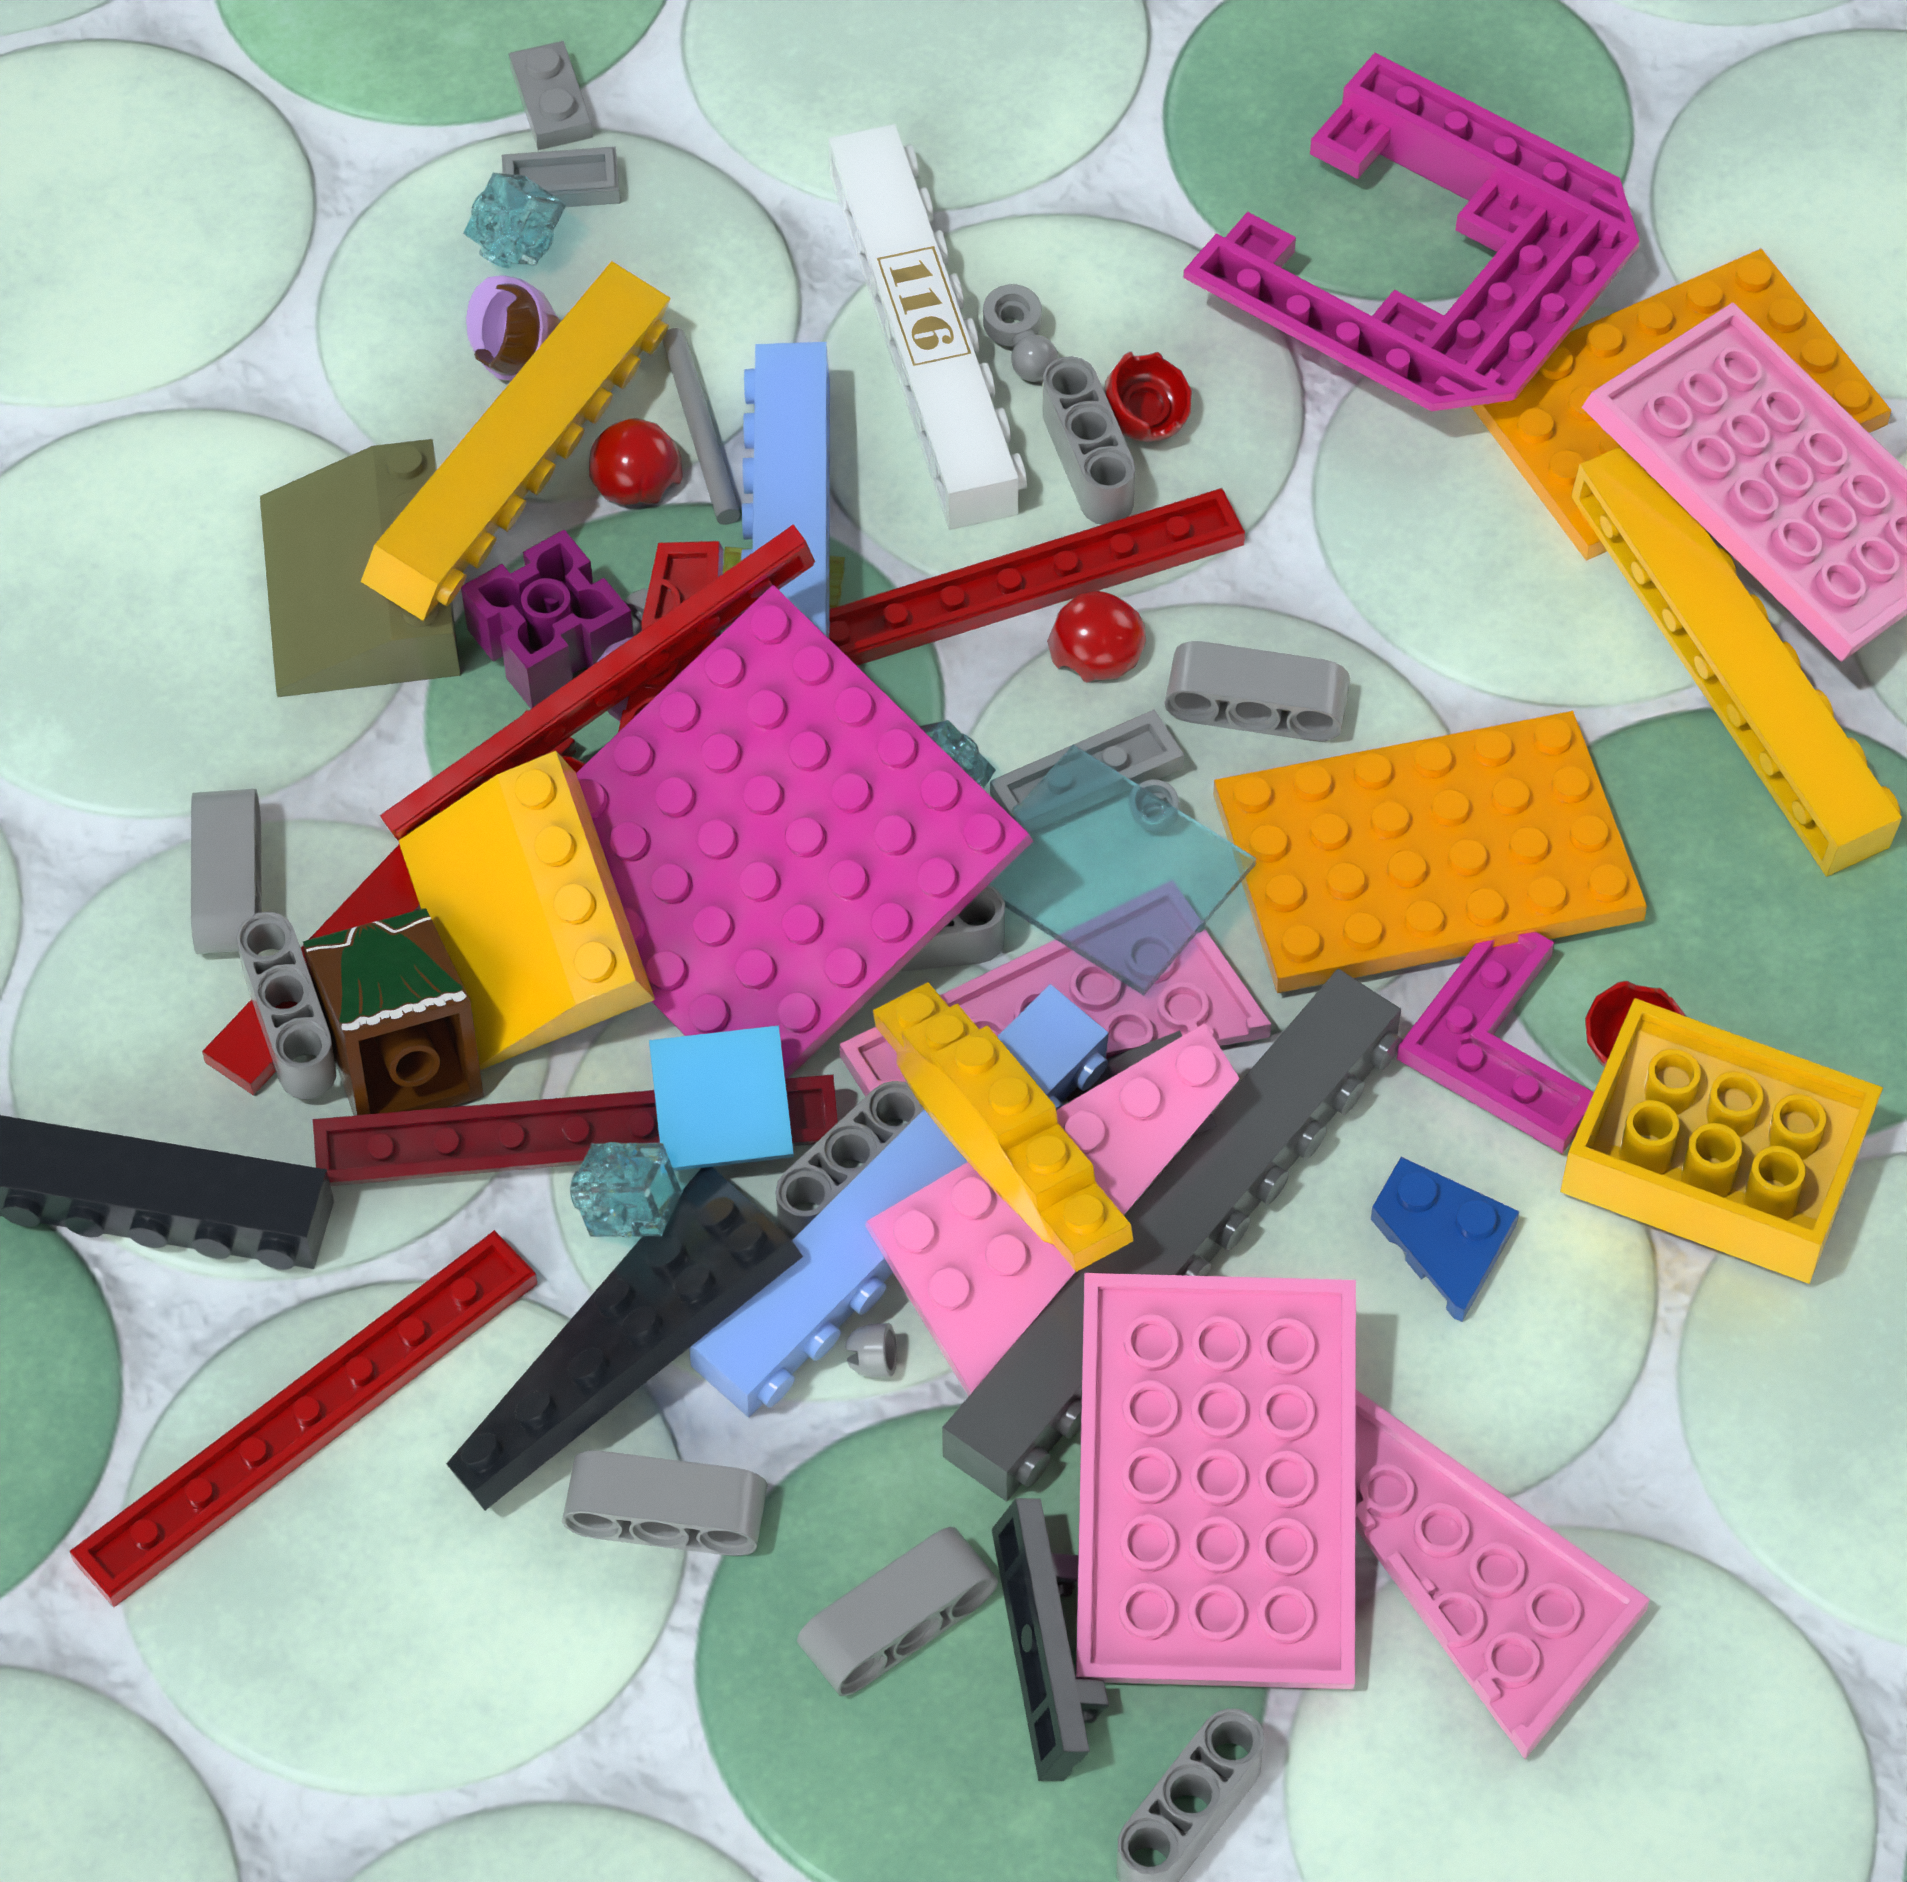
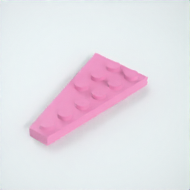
[840,883,1271,1097]
[865,1023,1240,1396]
[1355,1390,1650,1759]

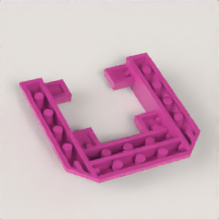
[1183,52,1640,411]

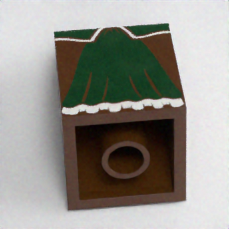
[302,908,484,1116]

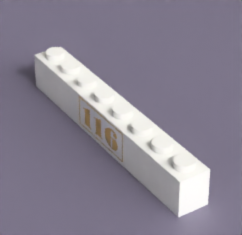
[828,124,1027,530]

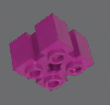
[461,529,634,709]

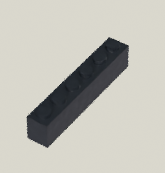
[0,1115,334,1270]

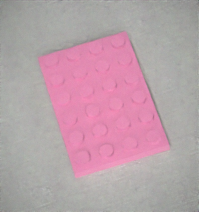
[1582,302,1907,662]
[1076,1273,1356,1689]

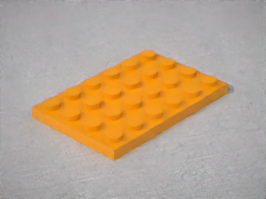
[1471,248,1891,561]
[1213,711,1647,993]

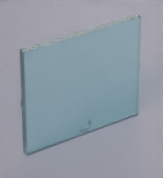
[989,744,1256,996]

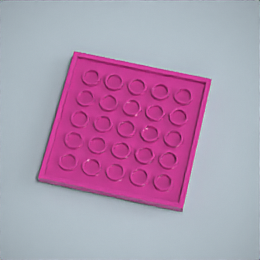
[576,585,1033,1079]

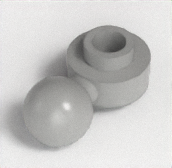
[983,284,1058,382]

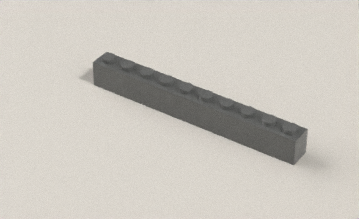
[942,969,1402,1502]

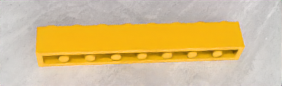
[361,261,671,621]
[1571,446,1902,877]

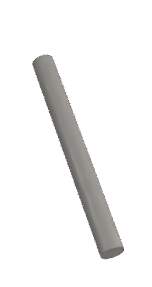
[662,328,740,525]

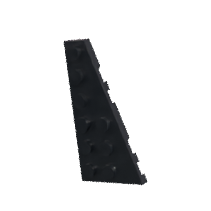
[446,1167,803,1511]

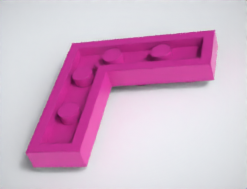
[1397,932,1594,1154]

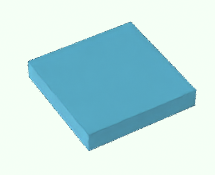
[649,1026,794,1172]

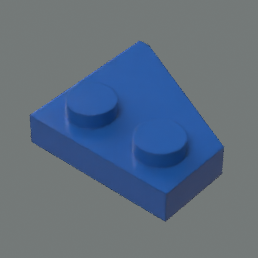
[1371,1157,1519,1322]

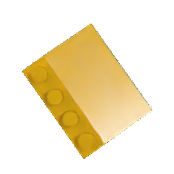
[398,751,655,1070]
[1560,998,1883,1284]

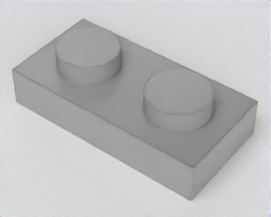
[509,41,593,150]

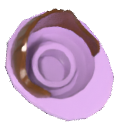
[466,275,560,381]

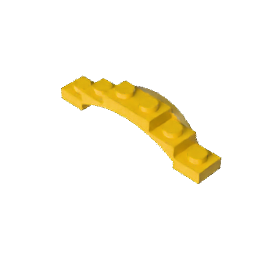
[873,982,1133,1272]

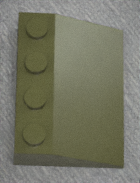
[260,439,460,697]

